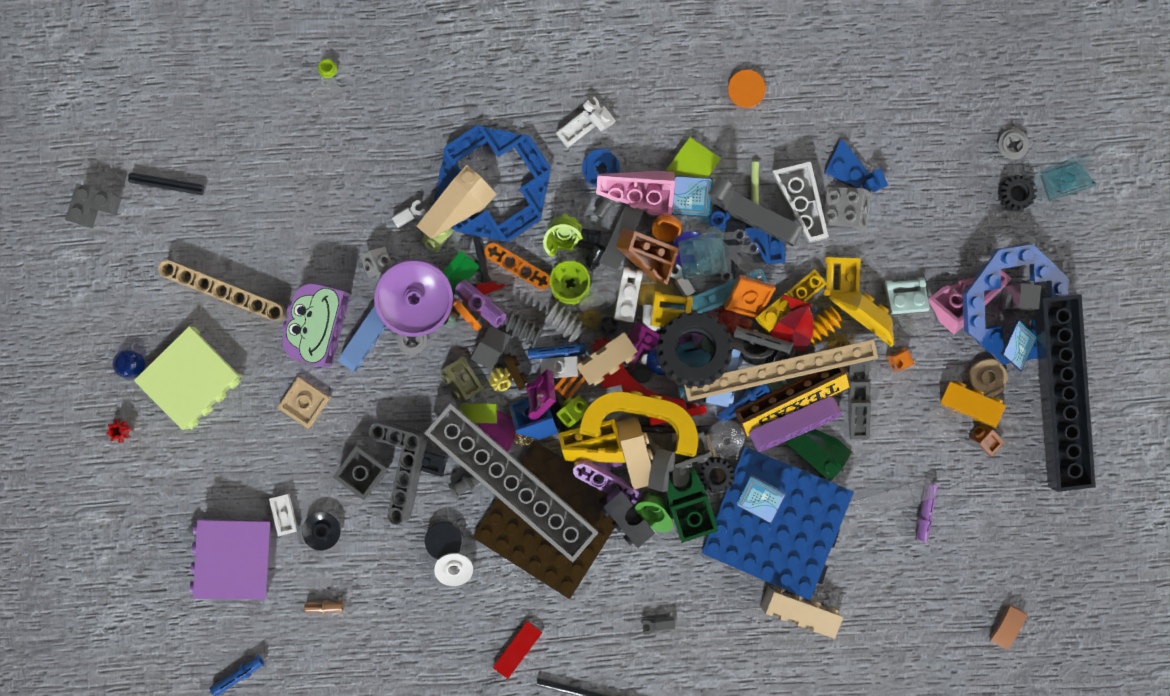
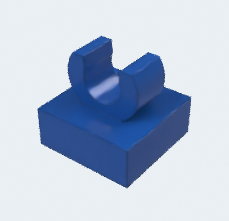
[862,168,889,193]

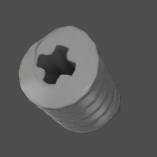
[545,301,587,343]

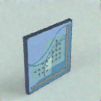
[672,176,713,217]
[1001,319,1036,371]

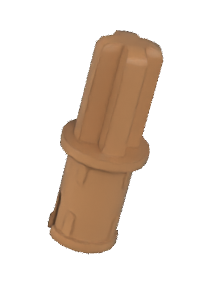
[304,599,344,615]

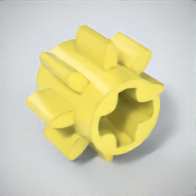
[488,368,513,391]

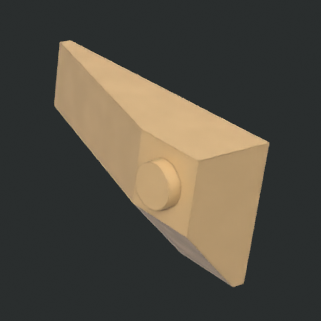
[417,165,497,239]

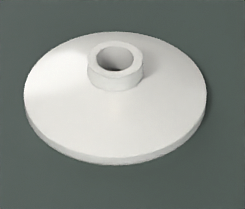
[434,553,473,586]

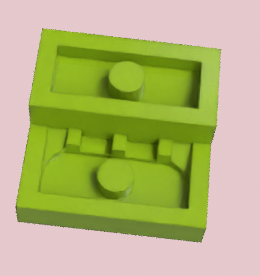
[667,137,721,178]

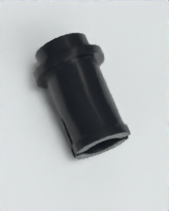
[585,243,606,269]

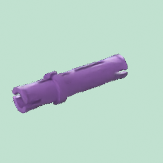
[915,483,938,542]

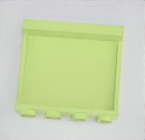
[134,326,243,430]

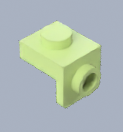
[422,228,454,253]

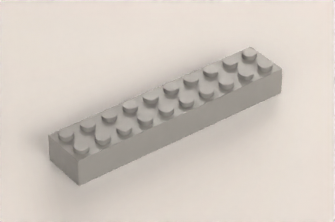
[424,404,599,562]

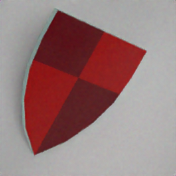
[770,306,814,354]

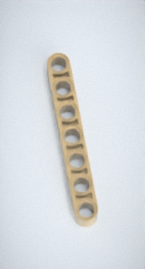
[158,260,287,321]

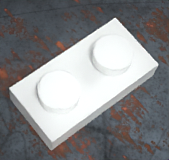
[269,493,298,536]

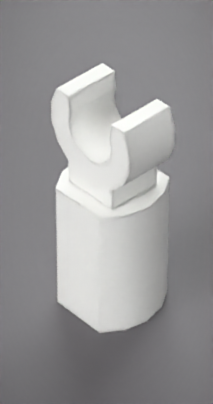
[391,200,426,228]
[670,264,695,297]

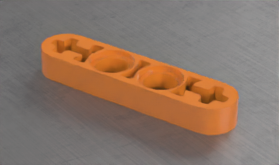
[485,243,550,290]

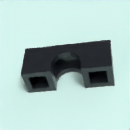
[598,487,655,548]

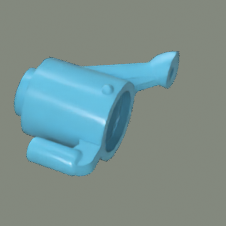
[676,341,711,398]

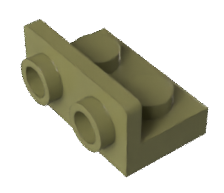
[440,357,484,404]

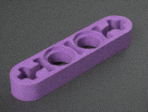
[573,459,640,505]

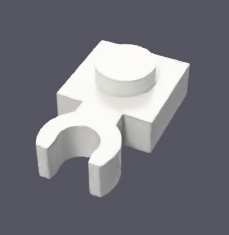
[583,97,616,131]

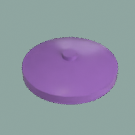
[374,259,453,337]

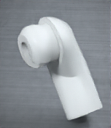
[642,305,661,332]

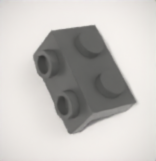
[666,431,712,469]

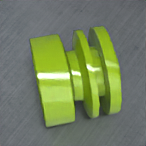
[550,261,591,306]

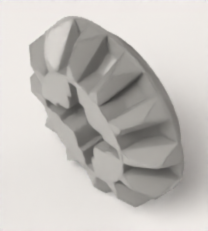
[997,129,1029,160]
[397,334,427,354]

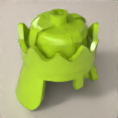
[543,213,583,257]

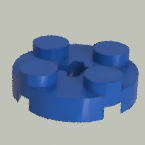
[582,149,620,188]

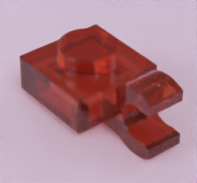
[718,306,753,332]

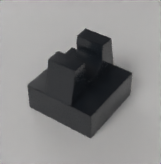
[580,228,601,250]

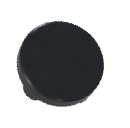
[424,521,464,559]

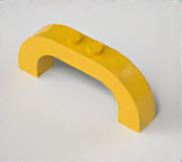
[579,391,698,457]

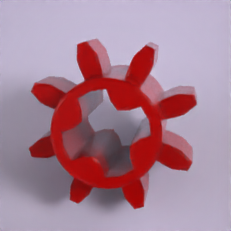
[106,419,133,443]

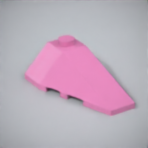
[596,171,675,216]
[929,269,1012,334]

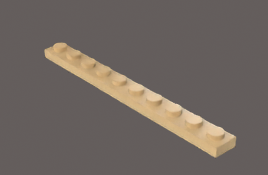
[684,340,878,401]

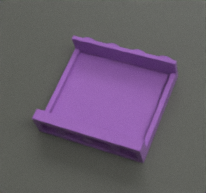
[189,518,271,600]

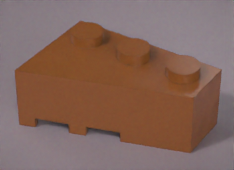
[616,229,679,285]

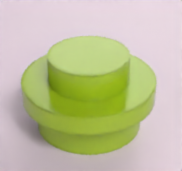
[318,59,337,78]

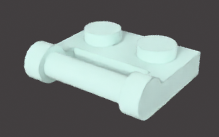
[885,277,930,315]

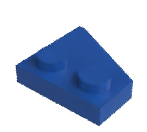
[824,139,868,188]
[745,227,786,265]

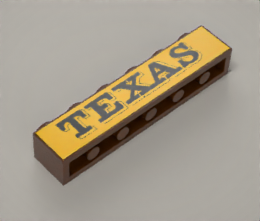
[734,367,850,437]

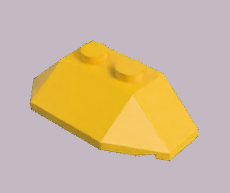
[829,291,894,347]

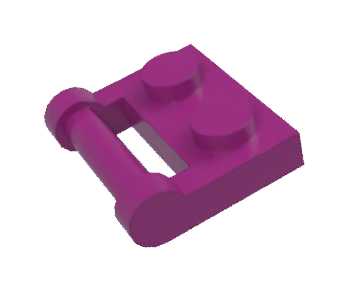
[526,369,556,419]

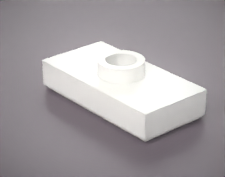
[556,109,596,149]
[540,356,579,378]

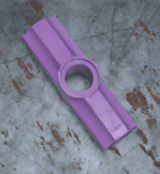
[455,280,507,327]

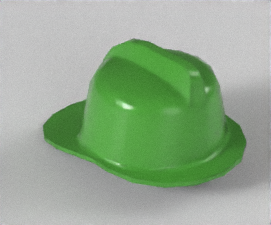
[635,492,673,532]

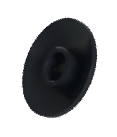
[302,512,341,551]

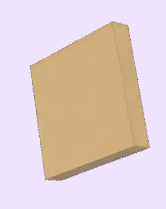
[277,376,331,429]

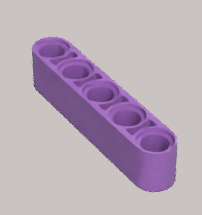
[749,396,842,452]

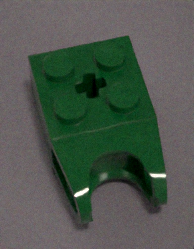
[666,466,718,543]

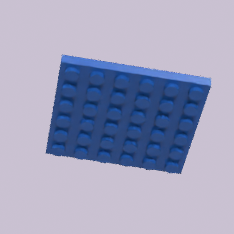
[702,447,854,600]

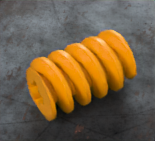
[810,306,842,346]

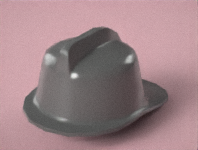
[731,333,774,365]

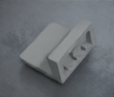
[824,187,871,231]

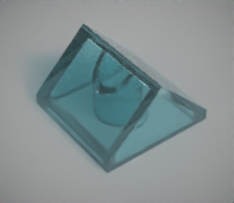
[1040,162,1096,202]

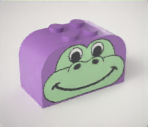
[282,284,351,367]

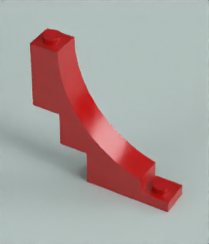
[592,337,707,426]

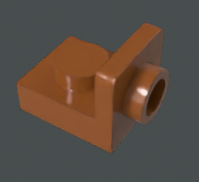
[969,424,1004,457]

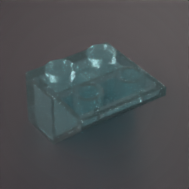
[678,234,728,280]

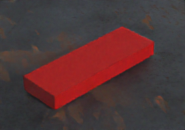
[493,620,543,679]

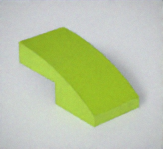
[460,403,497,423]

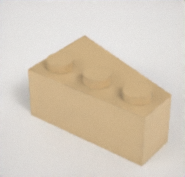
[576,332,638,386]
[615,417,653,490]

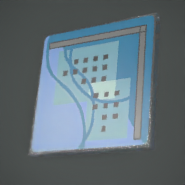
[737,475,787,523]

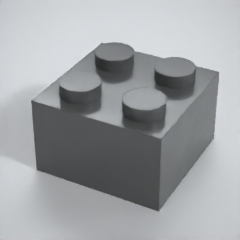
[333,445,391,500]

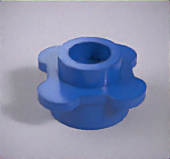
[708,209,730,230]

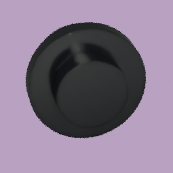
[632,364,652,383]

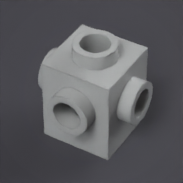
[360,247,392,279]

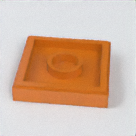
[723,275,776,318]

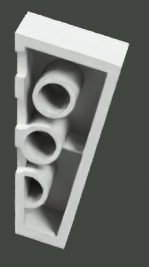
[772,161,829,243]

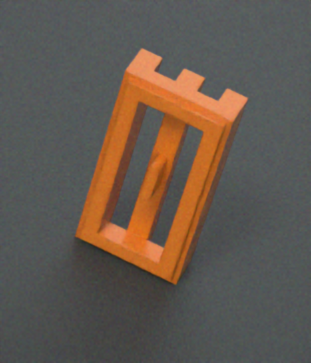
[555,360,585,399]

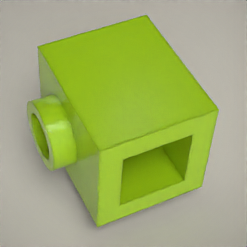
[556,395,589,428]

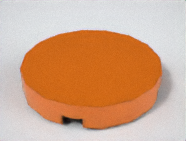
[728,70,766,109]
[452,298,482,331]

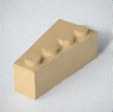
[760,585,843,639]

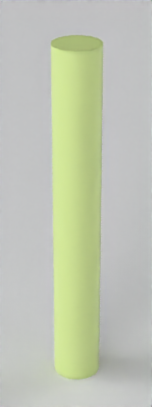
[751,162,759,204]

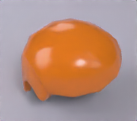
[651,214,682,242]

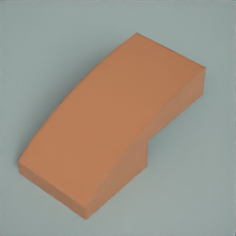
[990,605,1027,650]

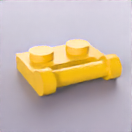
[824,257,861,296]
[650,291,693,327]

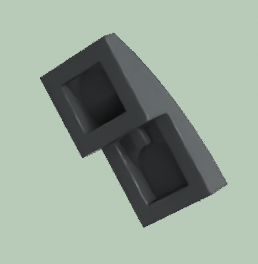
[648,448,675,492]

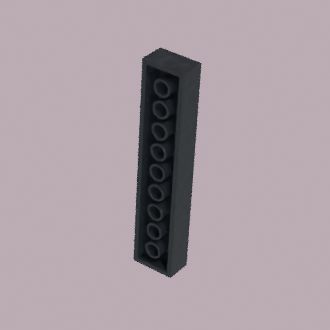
[1034,293,1096,492]

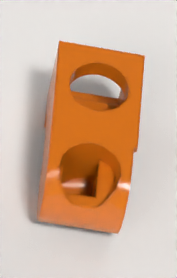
[886,348,915,372]

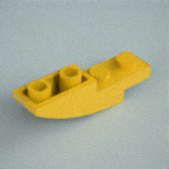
[755,269,827,333]

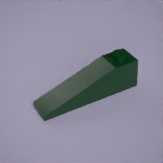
[785,429,852,482]

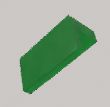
[443,251,479,295]

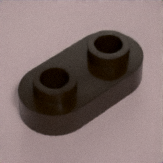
[503,353,528,391]

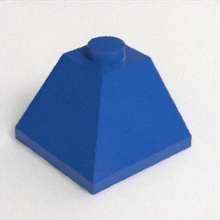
[508,394,558,439]

